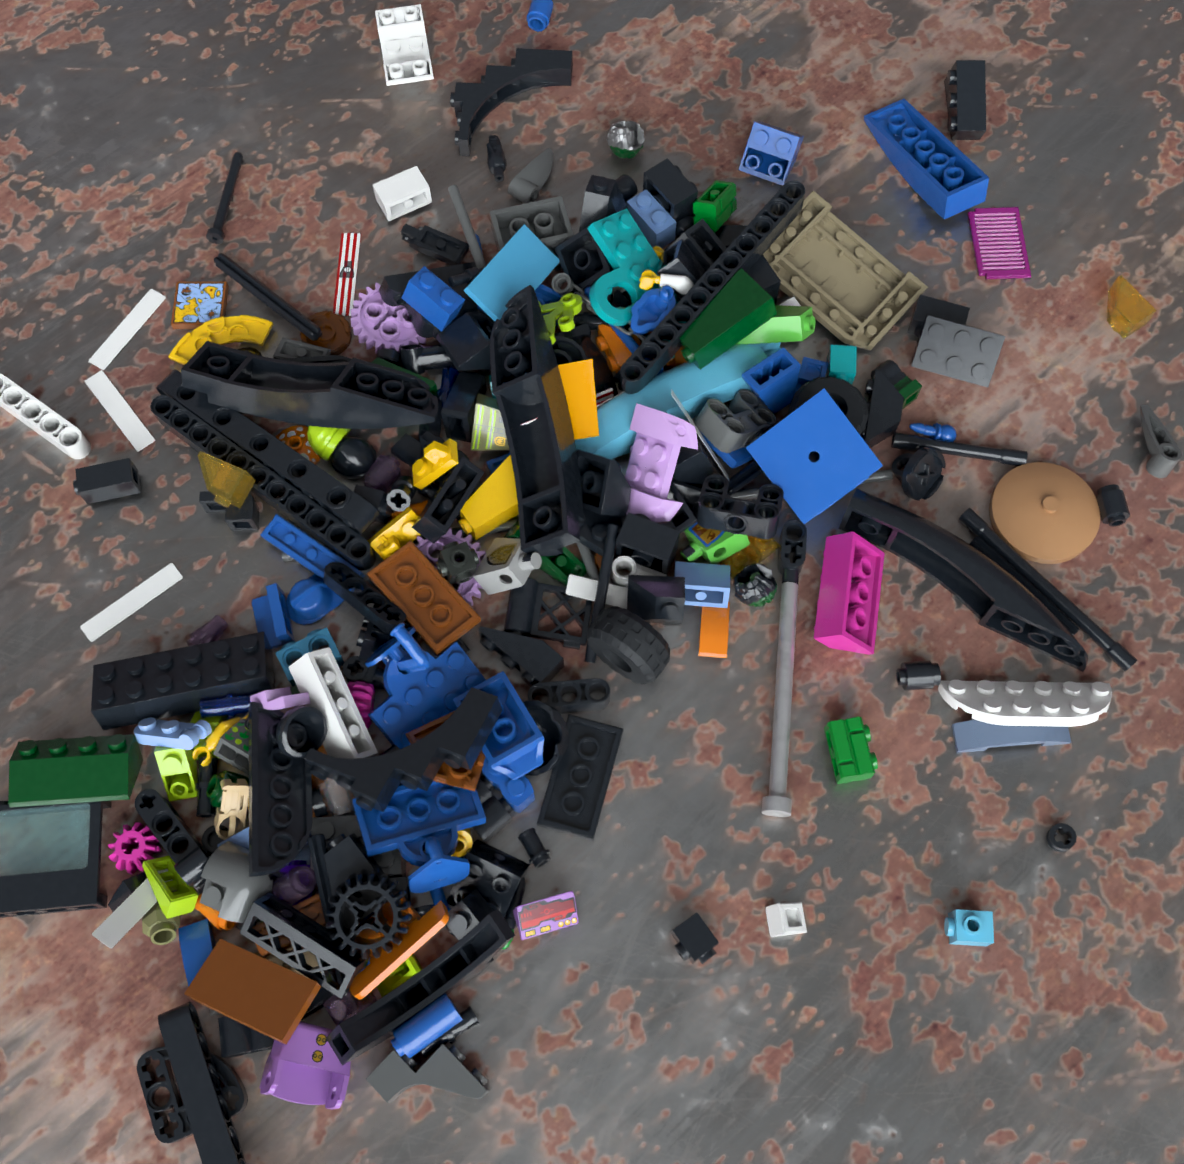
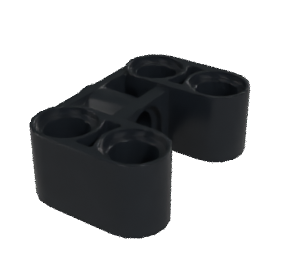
[697,474,784,539]

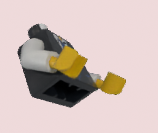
[639,239,705,304]

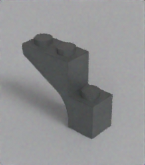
[366,1044,489,1103]

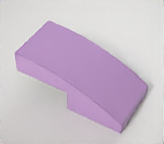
[250,687,310,710]

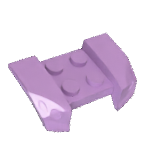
[625,403,698,522]

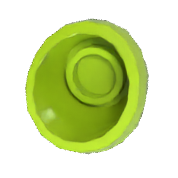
[307,426,351,461]

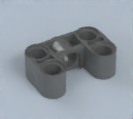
[694,389,777,453]

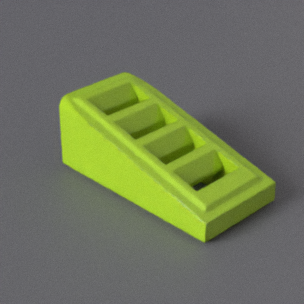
[142,855,198,919]

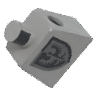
[473,538,542,595]

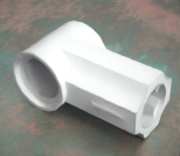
[611,556,667,588]

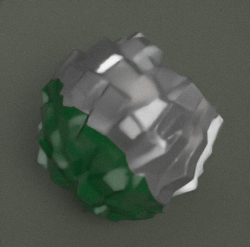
[606,121,645,158]

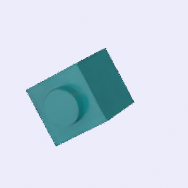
[826,345,857,385]

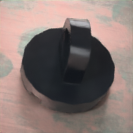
[891,447,946,501]

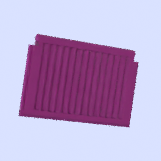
[968,207,1031,279]

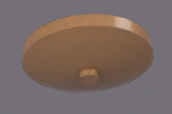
[989,462,1100,564]

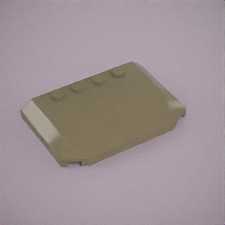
[763,191,928,351]

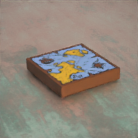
[171,282,229,329]

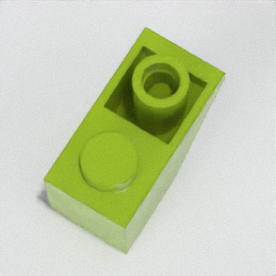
[154,746,198,802]

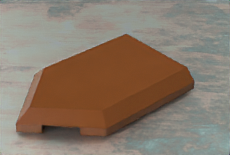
[405,711,486,791]

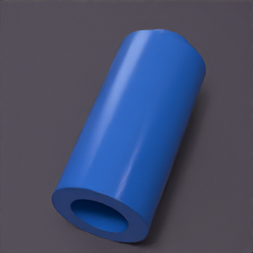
[391,993,463,1058]

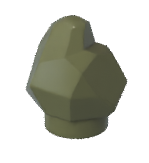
[142,901,180,945]

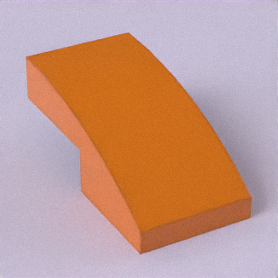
[698,602,730,658]

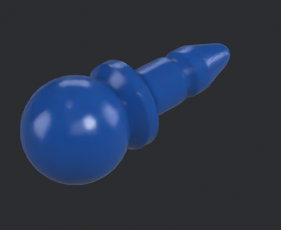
[909,423,957,442]

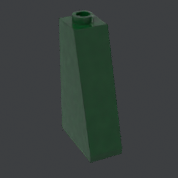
[679,268,777,370]

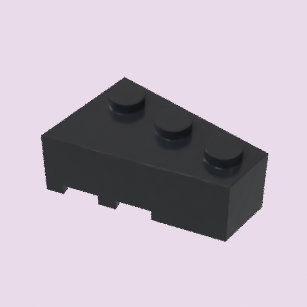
[944,60,986,140]

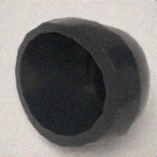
[331,437,377,479]
[276,706,328,758]

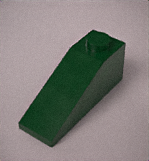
[504,519,587,587]

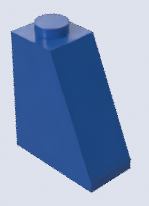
[742,347,801,414]

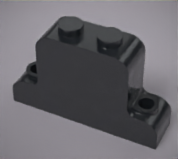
[379,262,478,339]

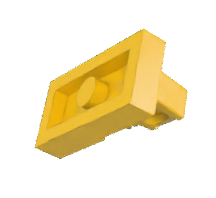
[412,439,458,490]
[368,506,421,560]

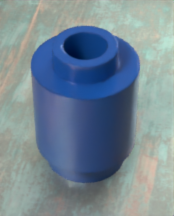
[527,0,554,32]

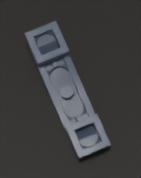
[952,720,1071,753]

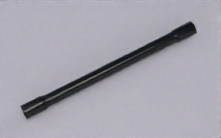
[959,508,1137,672]

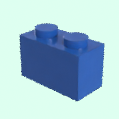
[401,266,465,332]

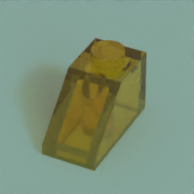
[1107,275,1156,339]
[198,451,256,508]

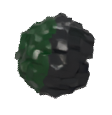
[734,563,777,607]

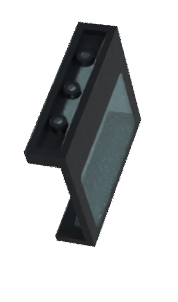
[0,801,111,918]

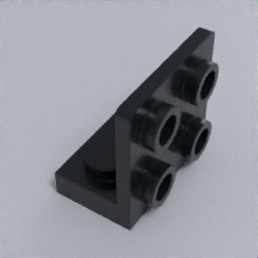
[447,839,530,918]

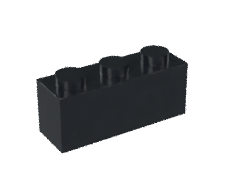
[411,456,484,543]

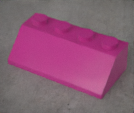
[814,531,885,655]

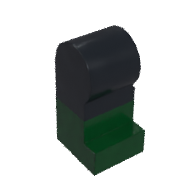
[871,359,922,409]

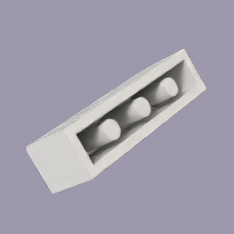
[289,647,378,759]

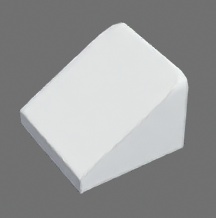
[766,902,807,937]

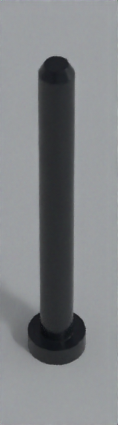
[206,152,243,244]

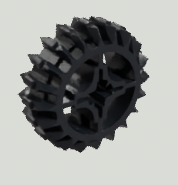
[325,871,412,959]

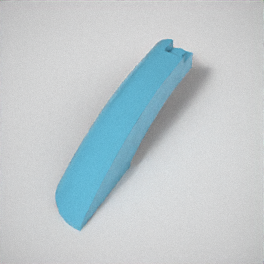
[575,342,781,459]

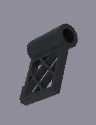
[504,578,592,650]

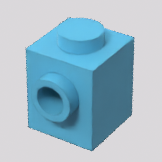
[944,909,994,946]

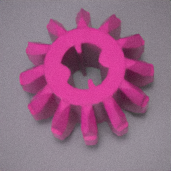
[347,681,375,729]
[108,822,162,874]

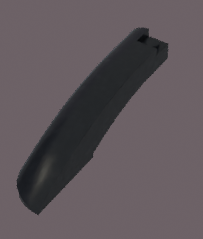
[490,285,584,557]
[181,341,438,429]
[838,488,1088,672]

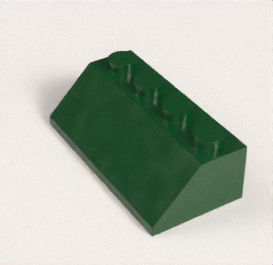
[8,734,143,807]

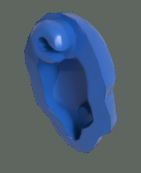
[631,286,676,335]

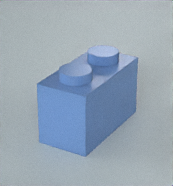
[627,189,676,248]
[674,561,730,608]

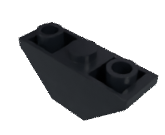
[862,370,904,448]

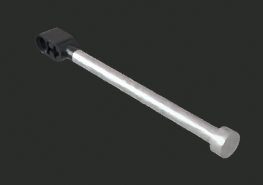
[762,519,807,817]

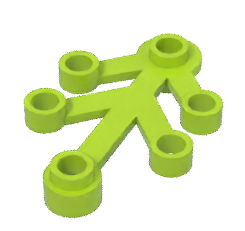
[538,293,583,345]

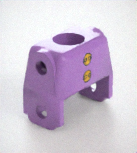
[259,1021,351,1110]

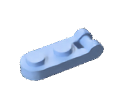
[134,717,212,750]

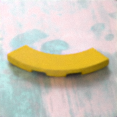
[168,315,274,365]

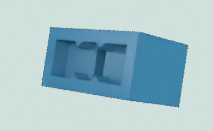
[275,627,345,687]

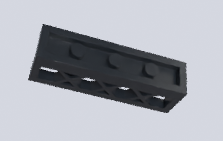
[240,892,370,999]

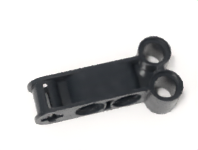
[135,789,211,894]

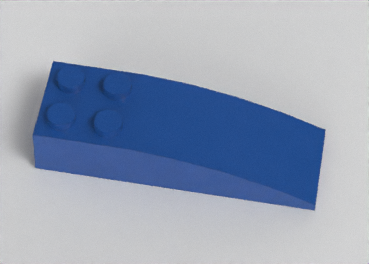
[864,99,989,220]

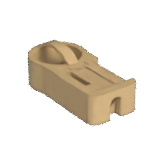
[214,779,249,840]

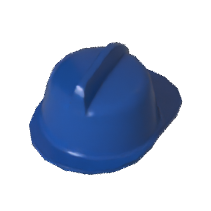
[286,574,344,625]

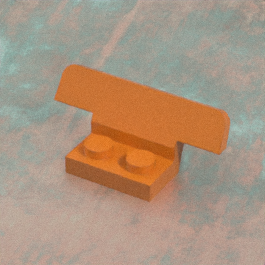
[349,891,449,1000]

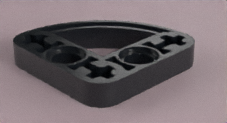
[137,1046,248,1144]

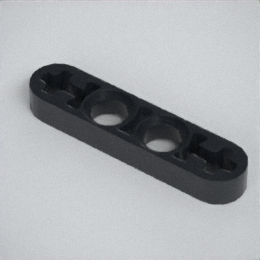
[323,562,406,635]

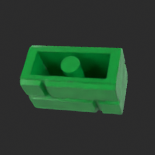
[693,180,737,233]
[824,717,878,784]

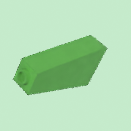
[735,305,816,345]

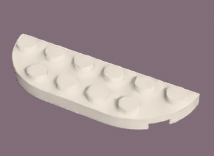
[938,680,1112,727]

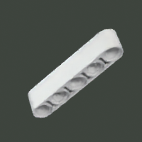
[0,373,91,459]

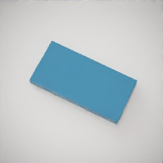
[463,224,560,321]

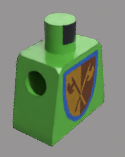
[680,522,750,564]

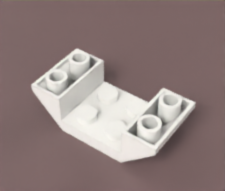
[375,4,434,86]

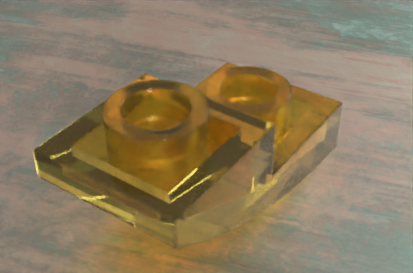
[719,535,780,580]

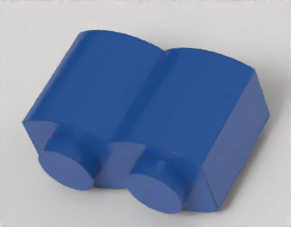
[482,758,535,813]

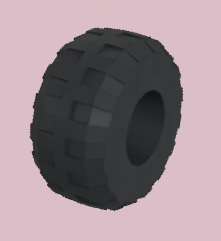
[788,377,869,437]
[587,606,670,684]

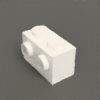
[373,166,432,221]

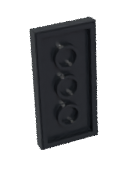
[537,714,624,841]

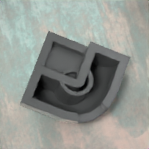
[200,841,273,923]

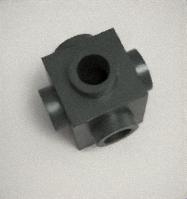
[436,541,479,584]

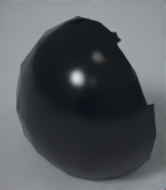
[523,700,569,776]

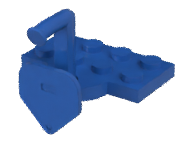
[364,622,486,749]
[352,781,486,912]

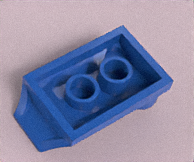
[453,671,545,780]

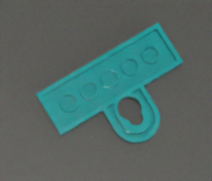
[587,208,686,359]

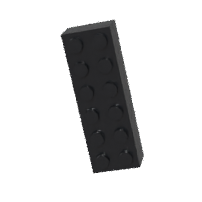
[91,631,275,731]

